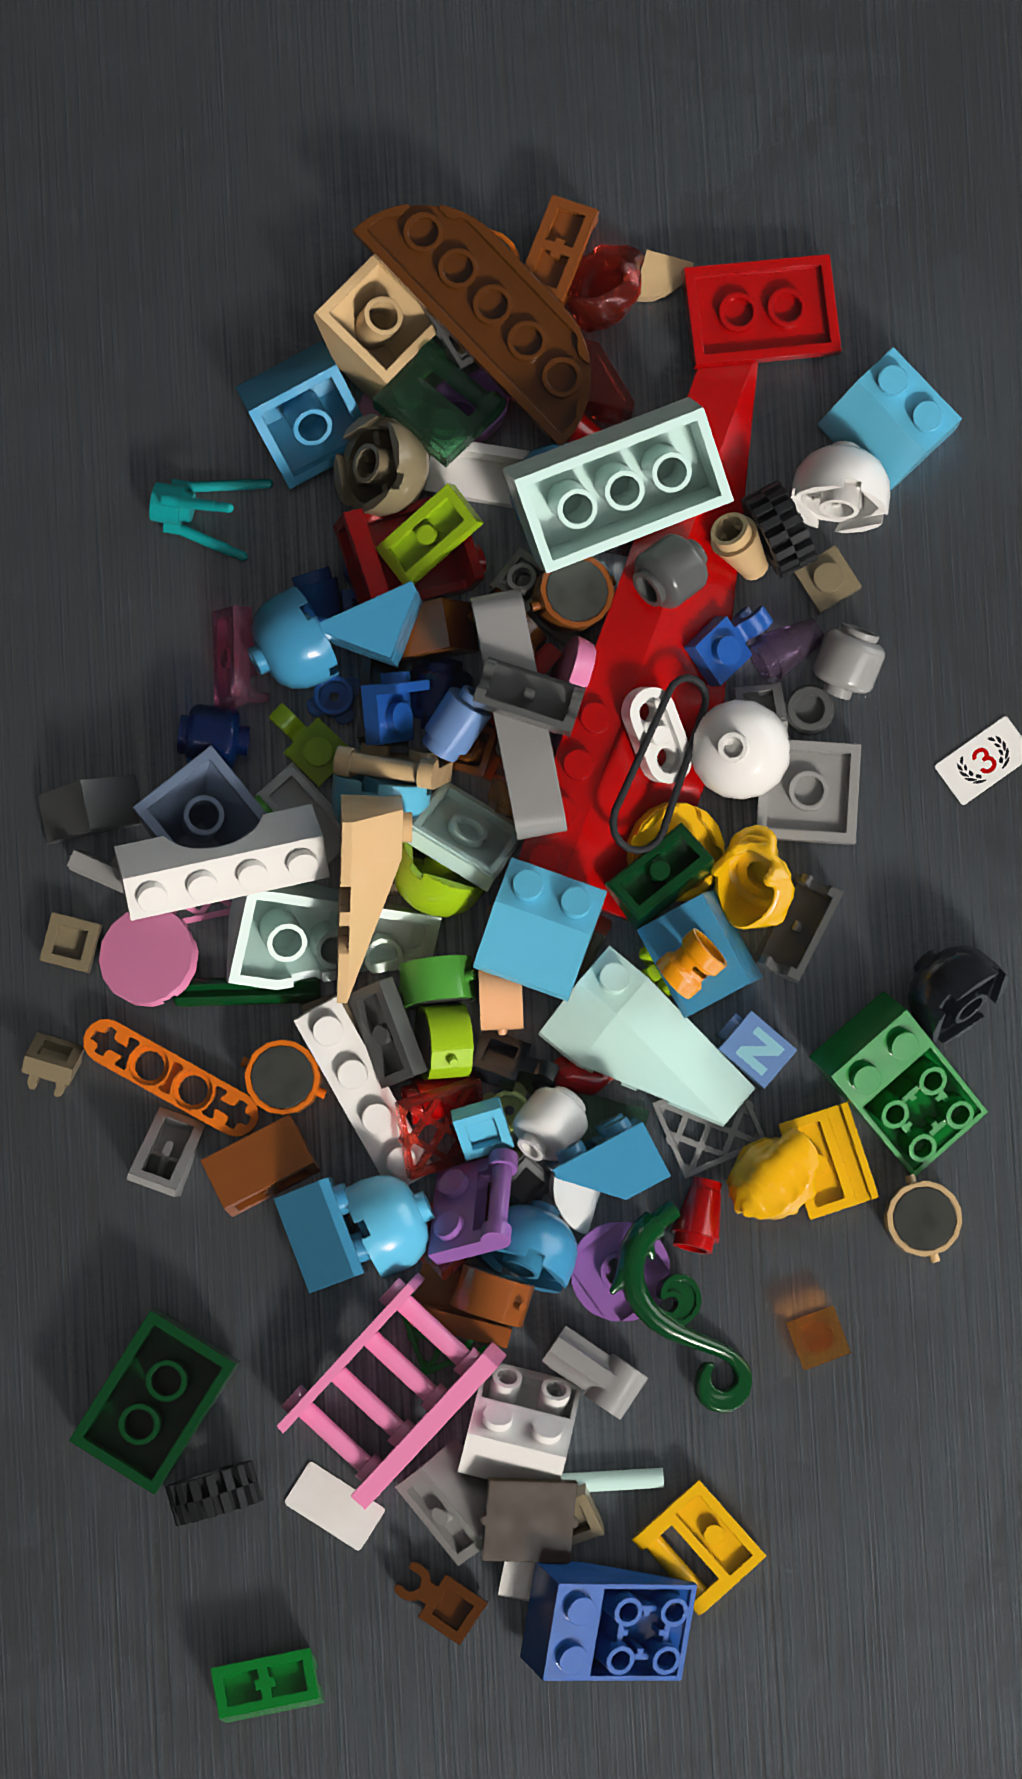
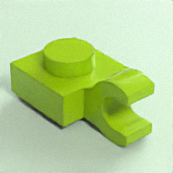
[268,703,349,788]

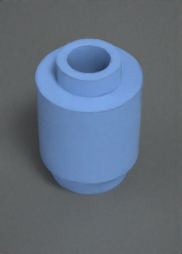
[422,685,492,762]

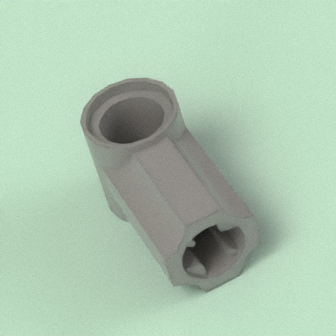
[542,1325,649,1420]

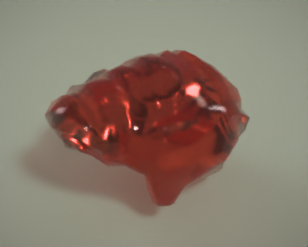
[565,244,644,333]

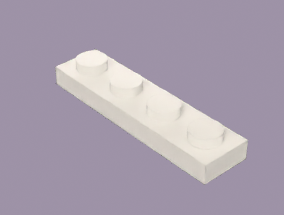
[293,995,435,1185]

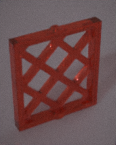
[394,1075,484,1180]

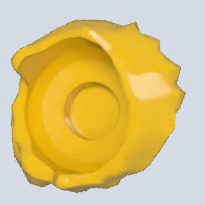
[710,825,795,930]
[726,1128,820,1220]

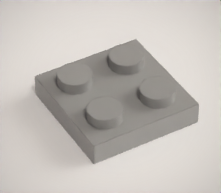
[756,740,861,845]

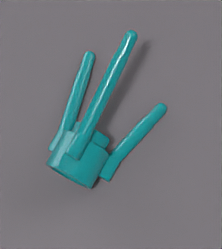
[149,479,273,561]

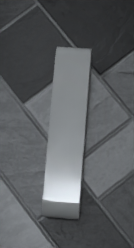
[470,588,568,840]

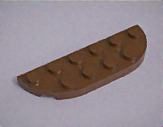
[352,204,591,445]

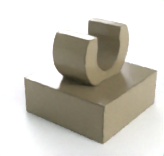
[21,1032,84,1097]

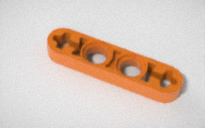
[83,1019,260,1137]

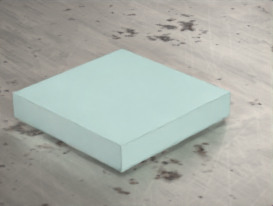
[407,782,524,892]

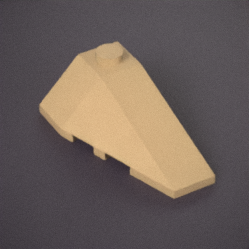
[336,794,413,1003]

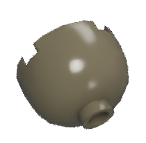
[334,413,429,516]

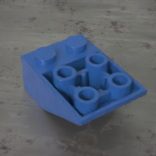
[520,1562,697,1681]

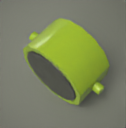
[415,1003,474,1080]

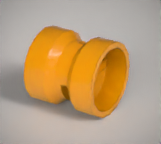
[656,928,727,999]

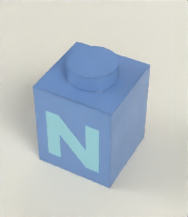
[716,1011,797,1089]

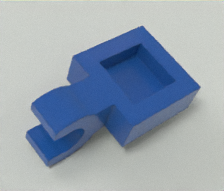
[684,605,773,686]

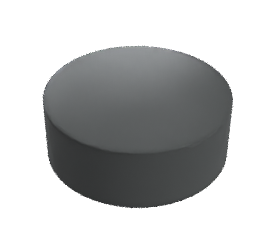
[785,684,835,736]

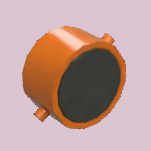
[240,1039,327,1116]

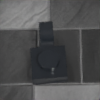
[469,1030,560,1095]

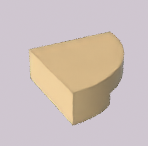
[633,250,694,302]

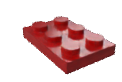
[681,254,842,369]

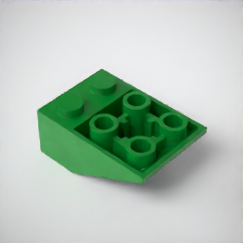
[809,991,988,1177]

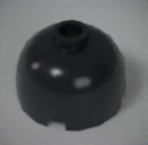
[908,945,1009,1044]

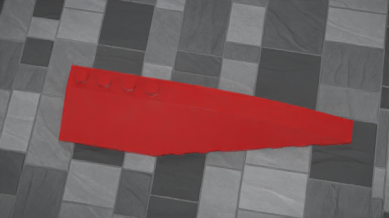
[518,363,758,924]

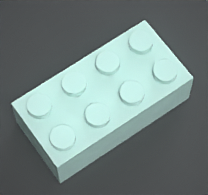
[502,397,734,574]

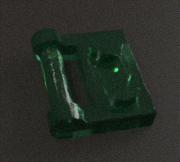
[373,340,507,467]

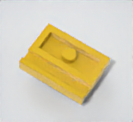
[777,1102,879,1220]

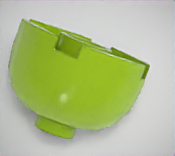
[393,842,486,917]

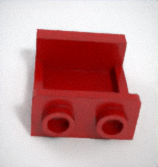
[333,496,486,605]

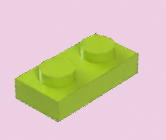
[375,483,484,585]

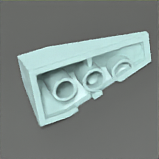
[227,882,442,990]

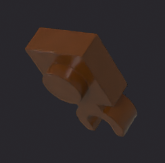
[394,1560,488,1645]

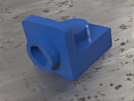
[361,671,430,745]

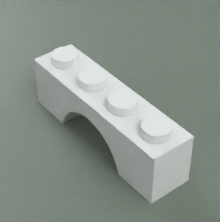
[114,804,330,921]

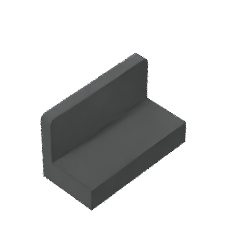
[348,977,428,1089]

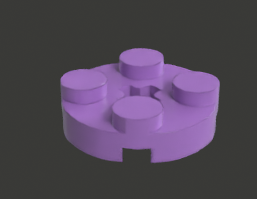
[571,1222,670,1321]

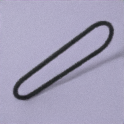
[609,674,710,854]

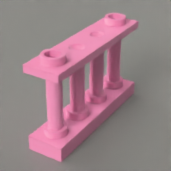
[276,1273,507,1510]

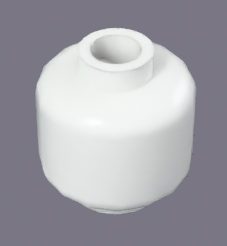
[513,1086,588,1162]

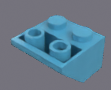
[545,1113,671,1200]
[274,1177,371,1294]

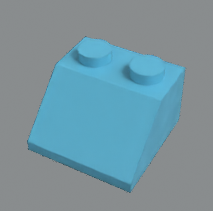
[817,347,962,491]
[473,857,607,1002]

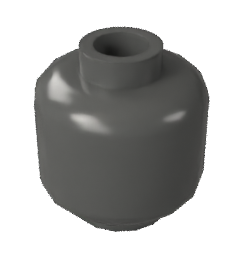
[633,534,708,609]

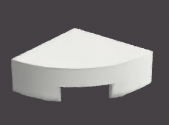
[549,1173,600,1235]

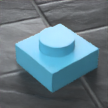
[450,1096,514,1161]

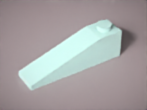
[538,946,755,1127]

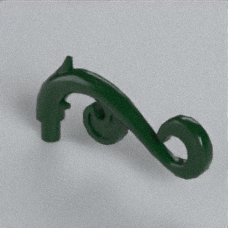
[609,1200,753,1413]

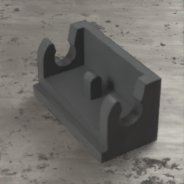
[472,657,586,737]
[753,873,844,984]

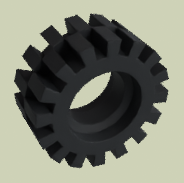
[741,480,818,578]
[165,1460,264,1526]

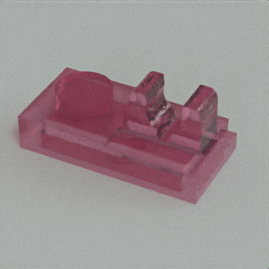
[213,606,269,710]

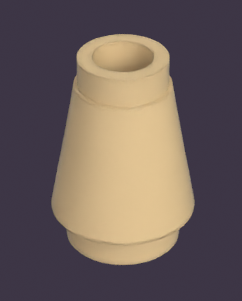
[710,512,768,580]

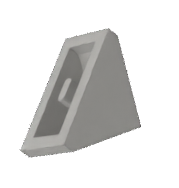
[126,1107,206,1197]

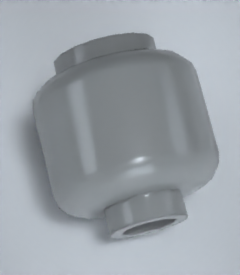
[812,623,885,700]

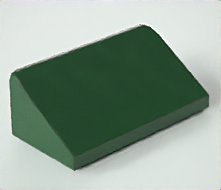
[605,823,714,930]

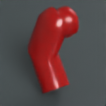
[553,1056,614,1095]

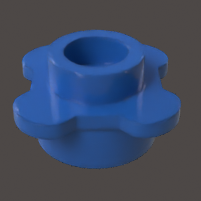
[307,675,360,725]

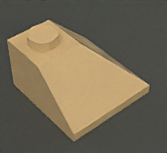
[313,255,436,400]

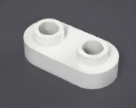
[621,687,692,784]

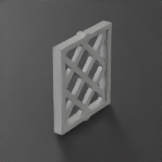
[652,1098,765,1179]

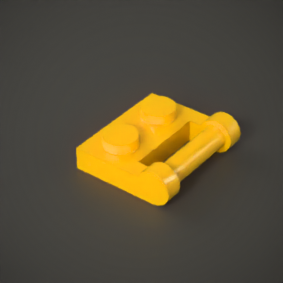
[631,1479,767,1616]

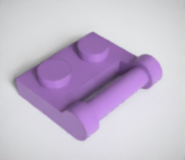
[428,1148,519,1265]

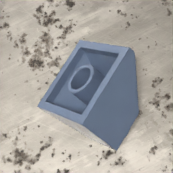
[132,745,267,848]

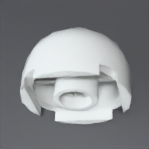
[791,441,890,533]
[691,699,790,800]

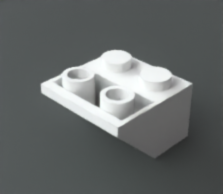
[458,1363,582,1479]

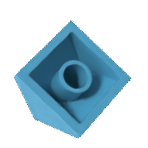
[318,581,423,668]
[637,890,763,1019]

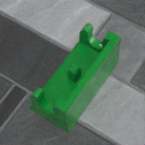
[210,1648,325,1723]

